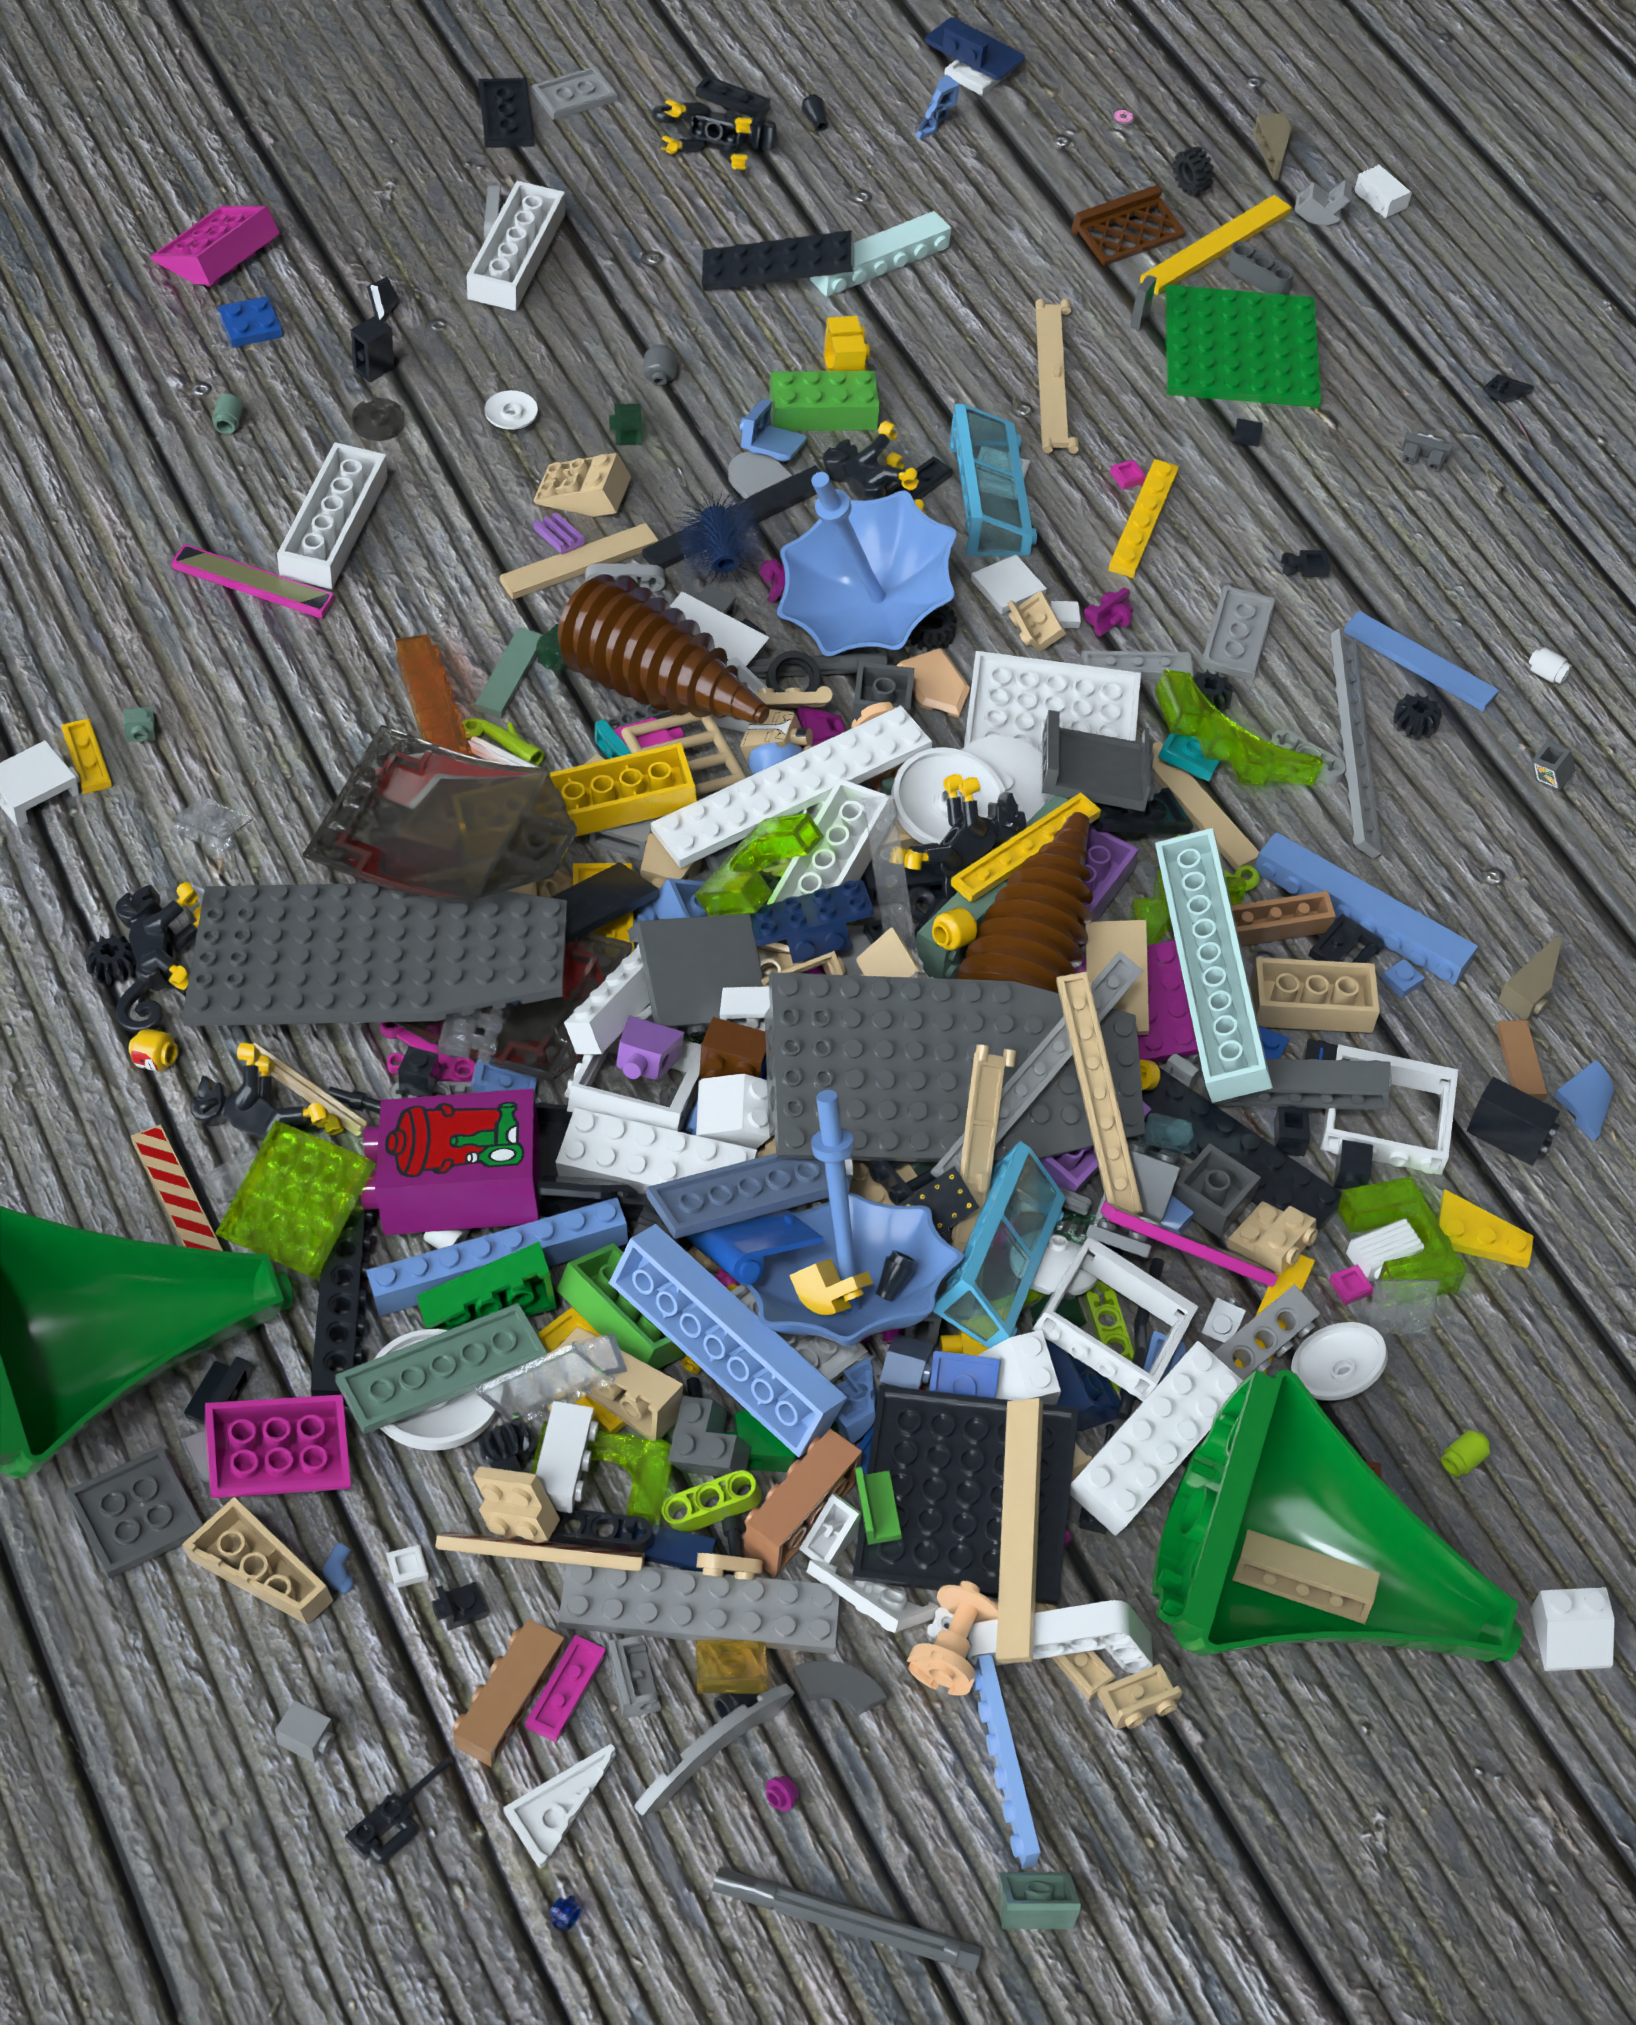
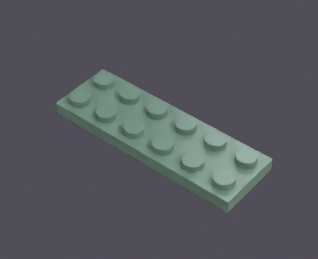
[336,1303,548,1434]

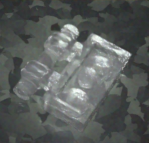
[438,1008,504,1063]

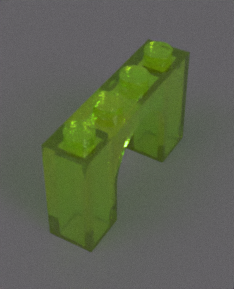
[694,813,824,916]
[1337,1176,1466,1306]
[531,1421,674,1527]

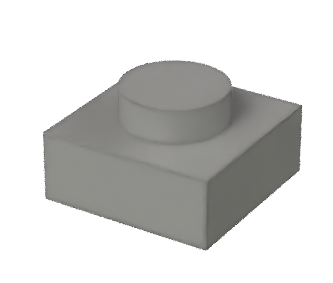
[1165,1054,1199,1089]

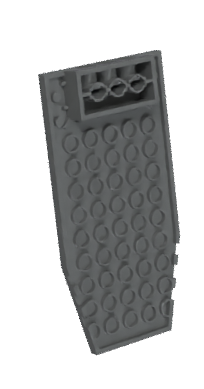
[182,882,568,1026]
[765,972,1145,1164]

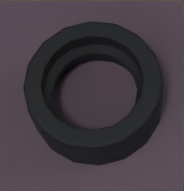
[766,650,821,692]

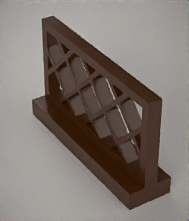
[1071,185,1186,266]

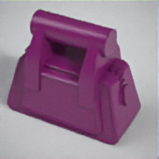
[796,707,846,749]

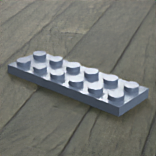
[646,1153,850,1239]

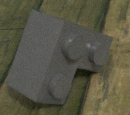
[668,1396,751,1477]

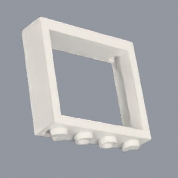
[565,1032,701,1132]
[1320,1044,1458,1175]
[1032,1238,1198,1401]

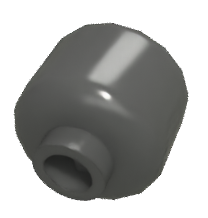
[643,344,678,386]

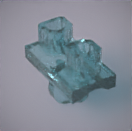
[1138,1113,1194,1154]

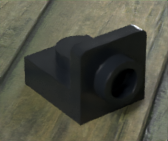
[431,1582,487,1631]

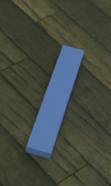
[1343,611,1499,712]

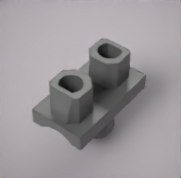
[1401,426,1452,472]

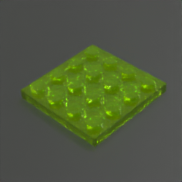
[215,1120,376,1280]

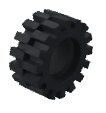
[1173,146,1215,195]
[908,604,957,652]

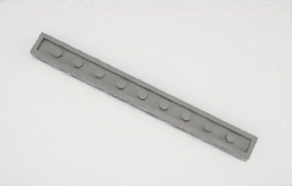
[1330,628,1382,859]
[930,951,1143,1178]

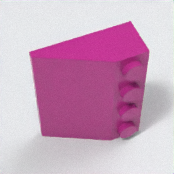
[151,206,280,286]
[204,1395,351,1498]

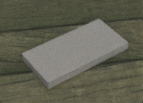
[1200,585,1276,681]

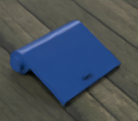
[686,1209,824,1284]

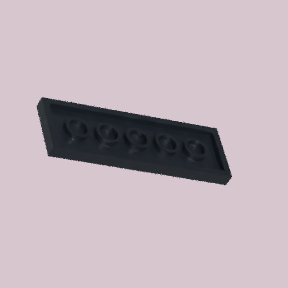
[702,230,853,291]

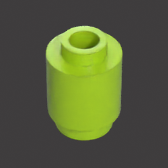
[1441,1430,1490,1477]

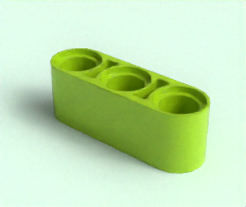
[662,1470,762,1533]

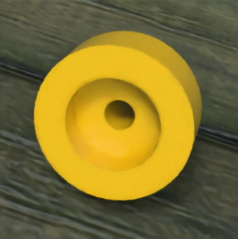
[1139,1060,1160,1091]

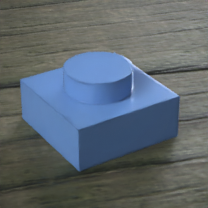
[1381,959,1425,999]

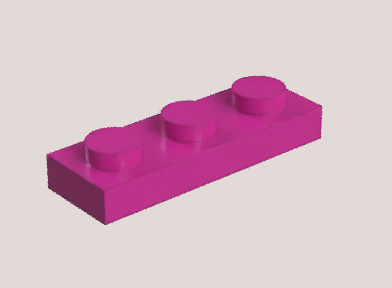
[525,1635,606,1743]

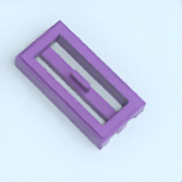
[533,512,585,554]

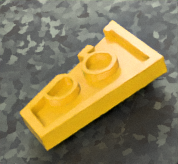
[1434,1189,1533,1268]

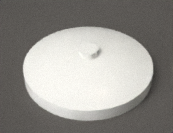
[961,736,1054,846]
[891,747,1005,844]
[375,1329,501,1450]

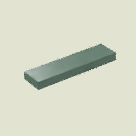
[475,627,545,719]

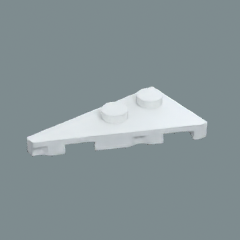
[807,1559,939,1633]
[504,1743,616,1869]

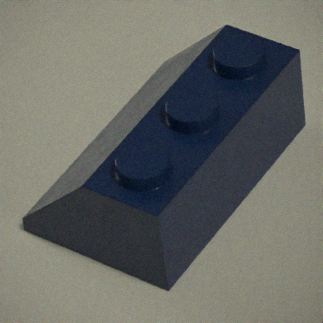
[1045,1339,1120,1432]

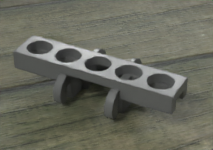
[605,703,675,730]

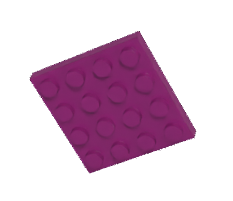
[1075,940,1199,1062]

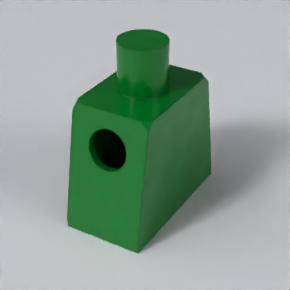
[723,1410,795,1472]

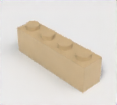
[1233,1530,1380,1624]

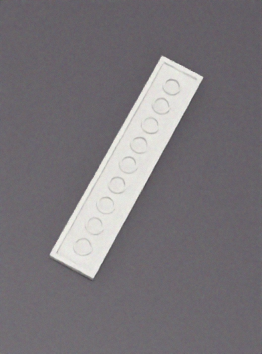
[650,706,932,868]

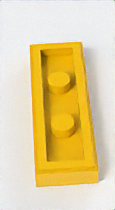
[61,718,112,794]

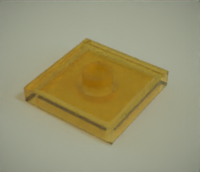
[695,1640,768,1693]

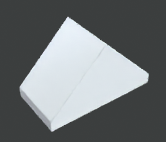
[799,1493,861,1564]

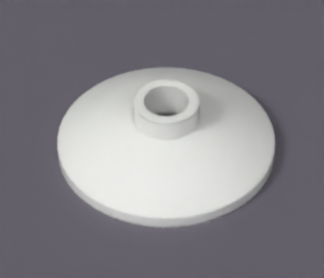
[485,390,538,429]

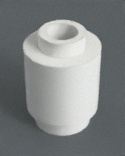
[1529,647,1572,684]

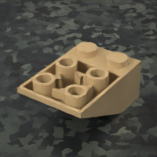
[533,453,631,517]

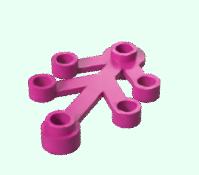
[379,1019,475,1082]

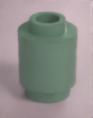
[212,394,243,434]

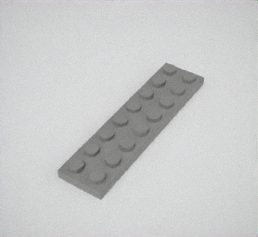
[559,1563,839,1654]

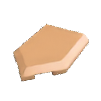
[897,648,970,718]

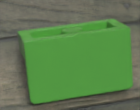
[855,1467,902,1545]

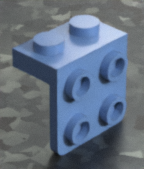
[739,399,807,461]

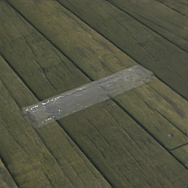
[863,795,919,965]

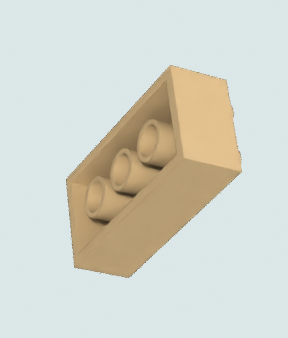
[1250,957,1380,1033]

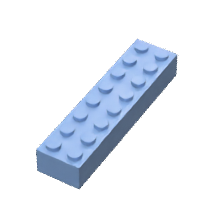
[609,1224,847,1457]

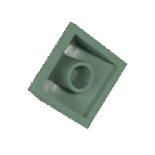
[998,1872,1081,1929]

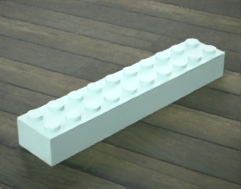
[1155,828,1273,1103]

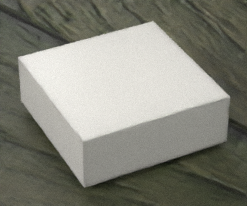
[1050,601,1081,628]
[386,1544,429,1588]

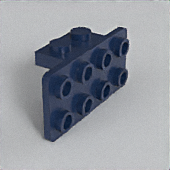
[925,17,1025,81]
[748,880,874,964]

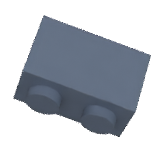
[880,1334,934,1389]

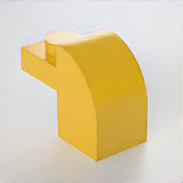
[789,1259,873,1315]

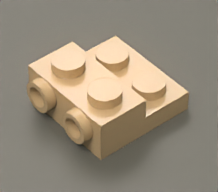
[1227,1201,1318,1275]
[473,1466,560,1543]

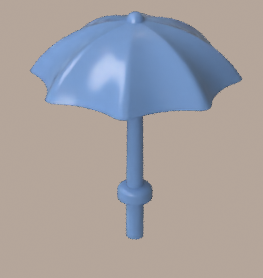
[777,472,956,656]
[740,1090,964,1347]

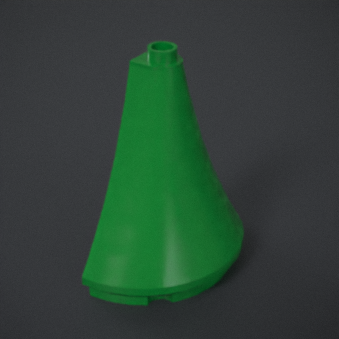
[0,1206,292,1479]
[1152,1369,1523,1662]

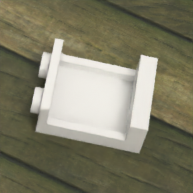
[0,741,80,827]

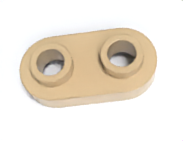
[696,1553,763,1580]

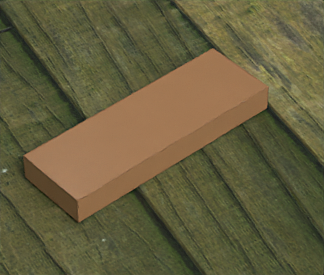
[1496,1020,1547,1100]

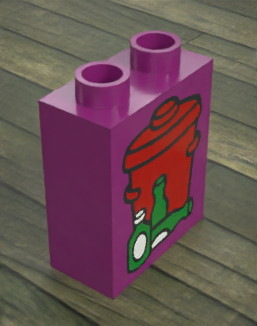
[360,1088,540,1235]

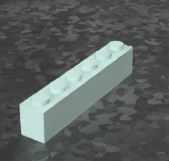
[810,211,951,297]

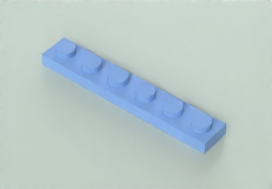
[973,1654,1040,1869]

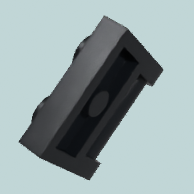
[1308,914,1384,963]

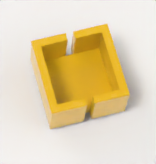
[823,316,870,371]

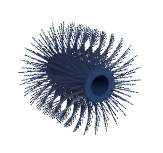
[674,490,765,586]

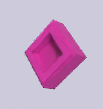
[1110,459,1147,490]
[1329,1264,1374,1305]

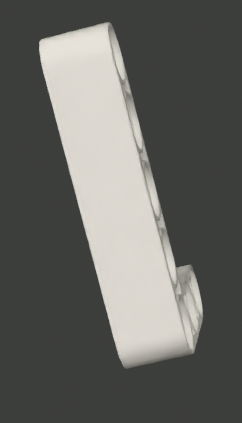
[967,1600,1153,1674]

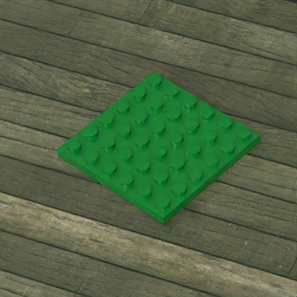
[1164,284,1321,408]

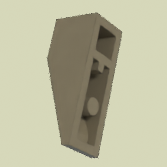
[1253,113,1293,181]
[1498,935,1562,1021]

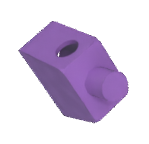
[616,1015,685,1080]

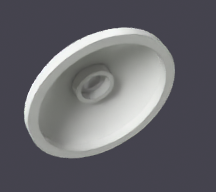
[1005,1229,1098,1296]
[1291,1322,1388,1400]

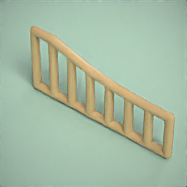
[621,712,792,888]

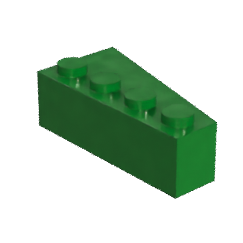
[416,1241,556,1330]

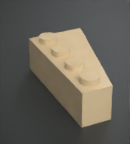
[552,1327,683,1444]
[182,1497,333,1625]

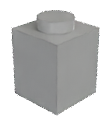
[275,1700,335,1763]

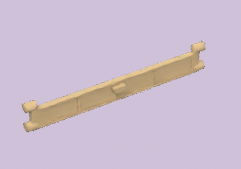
[1035,299,1079,454]
[944,1045,1016,1319]

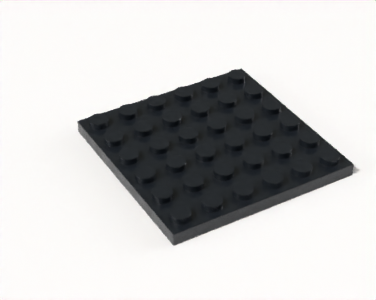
[853,1385,1079,1605]

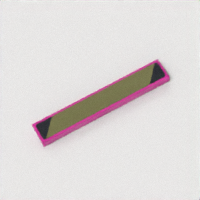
[171,544,335,619]
[1100,1201,1278,1287]

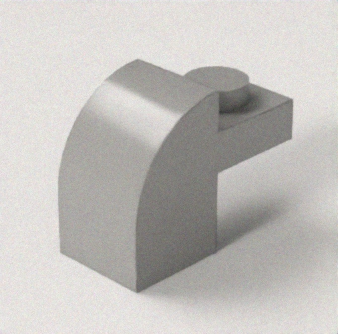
[1295,179,1352,225]

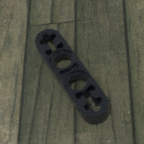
[545,1509,654,1552]

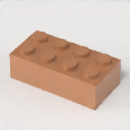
[743,1429,862,1578]

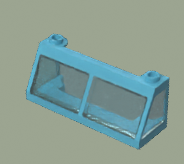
[949,404,1037,556]
[933,1141,1066,1349]

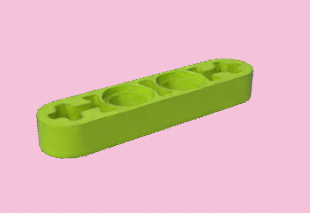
[1083,1279,1134,1392]

